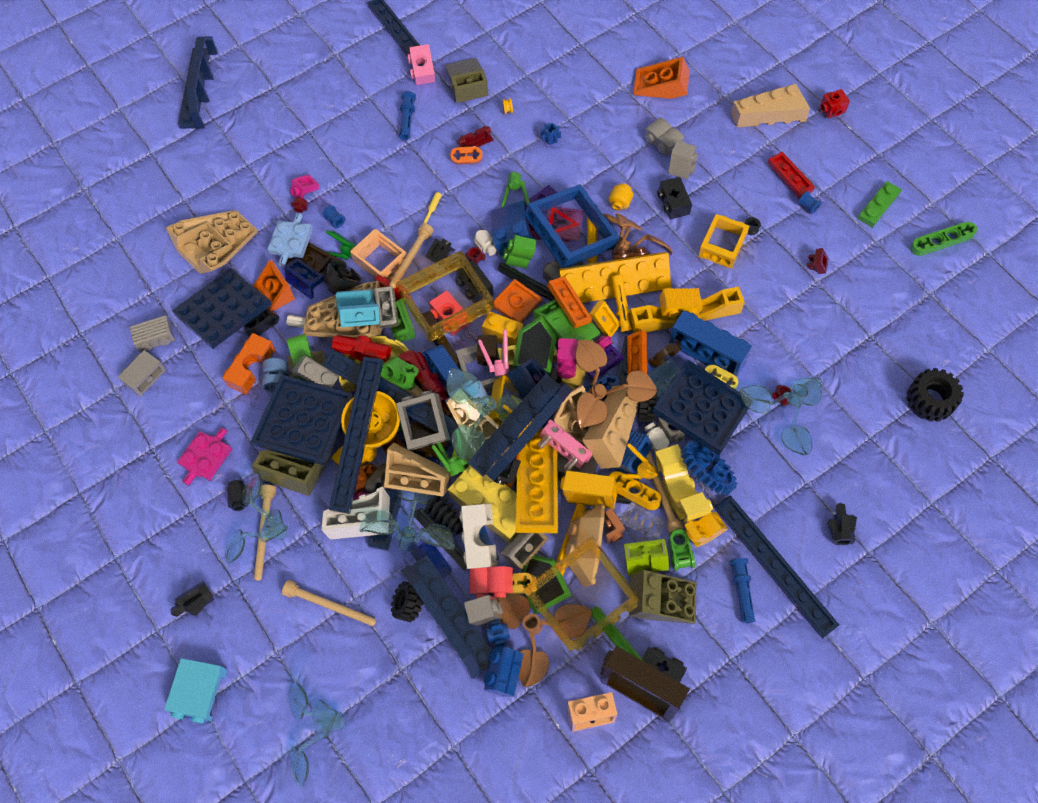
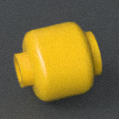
[608,183,634,211]

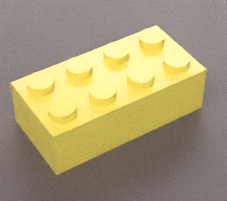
[448,466,518,544]

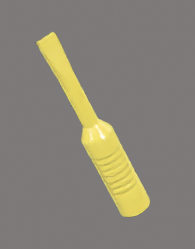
[424,192,442,223]

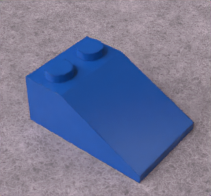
[491,200,533,256]

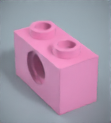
[407,44,435,85]

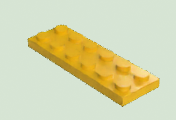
[559,252,671,303]
[516,428,558,533]

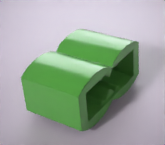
[503,235,536,269]

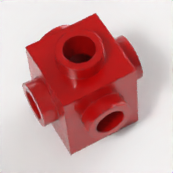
[820,89,850,118]

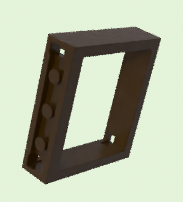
[600,646,690,723]

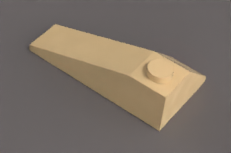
[446,389,514,471]

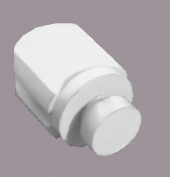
[474,230,497,256]
[644,422,669,451]

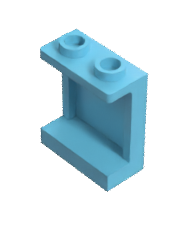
[336,289,380,327]
[164,658,227,724]

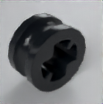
[745,217,761,235]

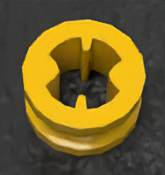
[502,98,513,114]

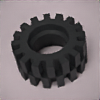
[638,389,658,423]
[391,581,424,622]

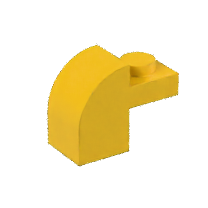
[684,512,728,547]

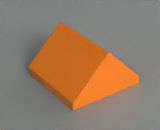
[253,260,295,312]

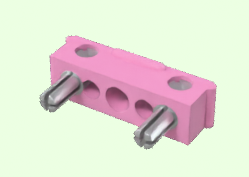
[537,420,592,471]

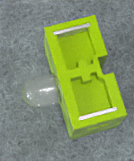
[624,537,669,575]

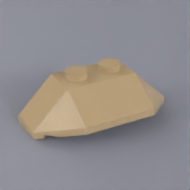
[553,385,590,449]
[566,503,605,587]

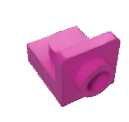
[290,174,319,199]

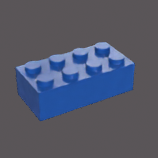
[669,310,752,377]

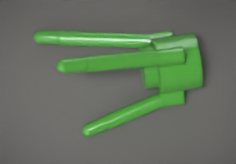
[501,172,530,207]
[432,429,467,477]

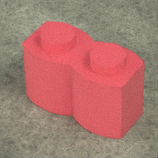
[469,566,513,599]

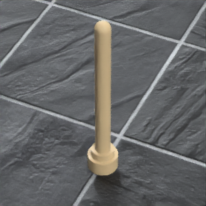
[389,223,434,289]
[645,451,685,535]
[254,485,276,581]
[282,579,376,626]

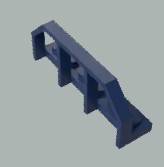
[178,36,218,129]
[467,374,573,484]
[400,555,492,679]

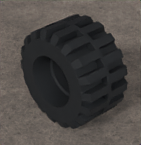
[906,368,964,422]

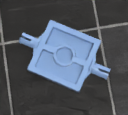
[267,213,313,267]

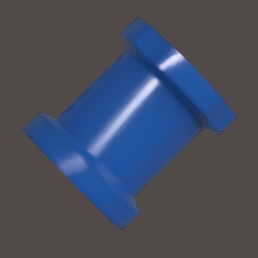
[798,191,822,214]
[322,205,346,228]

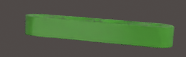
[910,222,978,256]

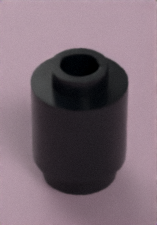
[226,480,248,511]

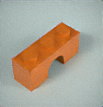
[222,333,276,395]

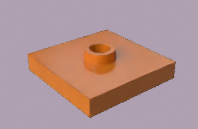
[491,279,543,323]

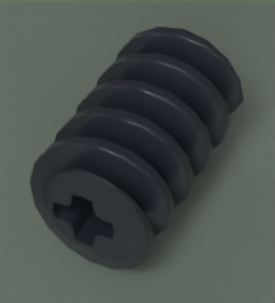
[425,496,463,537]

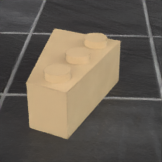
[384,443,450,497]

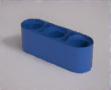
[423,345,467,395]

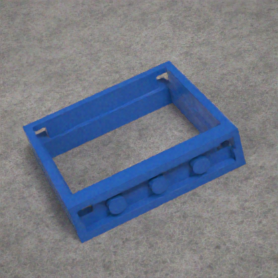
[524,184,620,268]

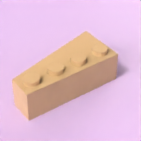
[582,385,639,469]

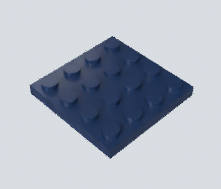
[172,269,272,349]
[652,360,753,455]
[250,375,354,466]

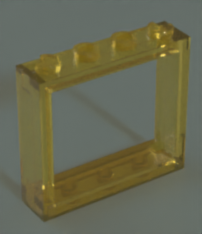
[396,250,495,342]
[523,536,639,652]

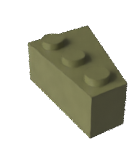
[252,450,327,496]

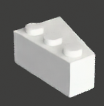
[322,487,390,540]

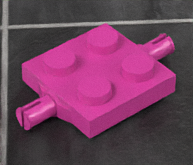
[177,427,232,486]

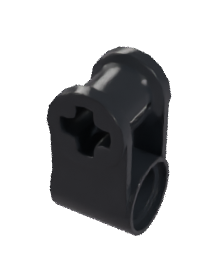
[243,307,280,337]

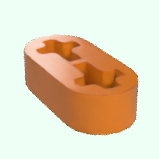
[450,147,483,165]

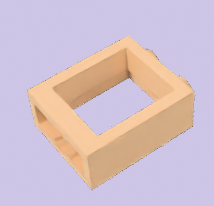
[350,229,407,280]
[567,692,617,732]

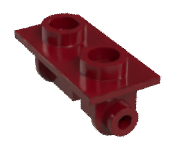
[456,126,494,147]

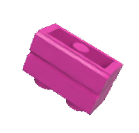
[557,338,578,379]

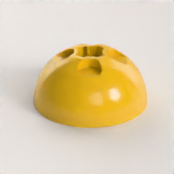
[341,391,400,448]

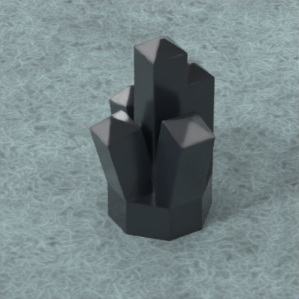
[827,503,857,545]
[171,581,215,617]

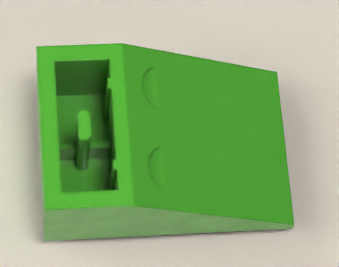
[533,299,600,342]

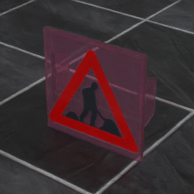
[547,207,584,243]

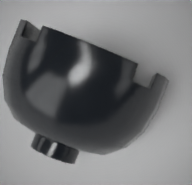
[323,260,361,295]

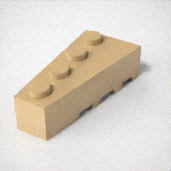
[730,84,810,127]

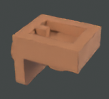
[604,508,625,544]

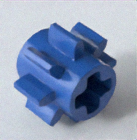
[540,123,561,145]
[486,619,510,647]

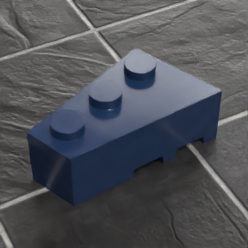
[507,358,561,416]

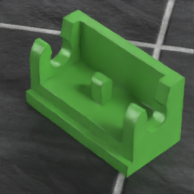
[391,299,416,342]

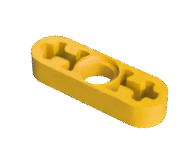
[609,471,661,510]

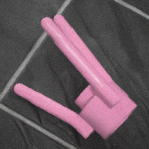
[478,329,510,377]

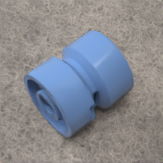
[262,358,288,392]

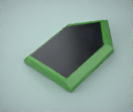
[512,316,557,373]
[521,554,572,615]

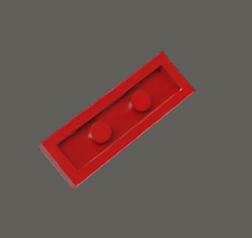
[767,152,815,199]

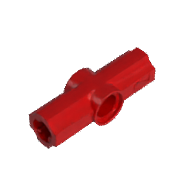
[332,335,392,362]

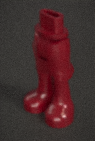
[398,350,447,406]

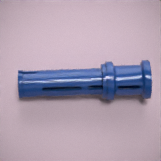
[399,91,416,140]
[729,558,756,624]

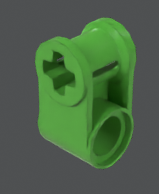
[381,356,418,390]
[668,529,695,571]

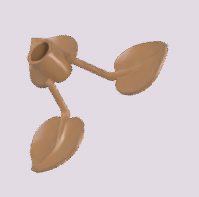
[603,213,673,255]
[575,340,657,428]
[497,594,592,687]

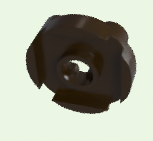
[647,339,682,369]

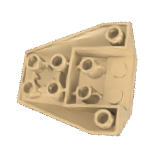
[166,210,258,274]
[303,281,382,338]

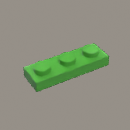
[857,181,902,228]

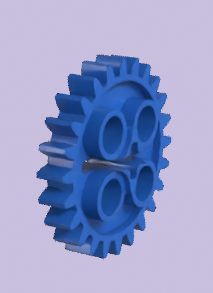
[680,440,738,496]

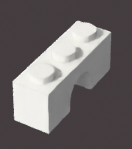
[460,503,497,569]

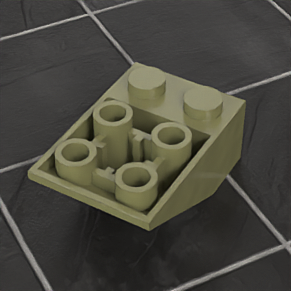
[445,58,488,103]
[629,570,697,624]

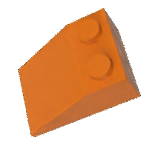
[633,57,690,99]

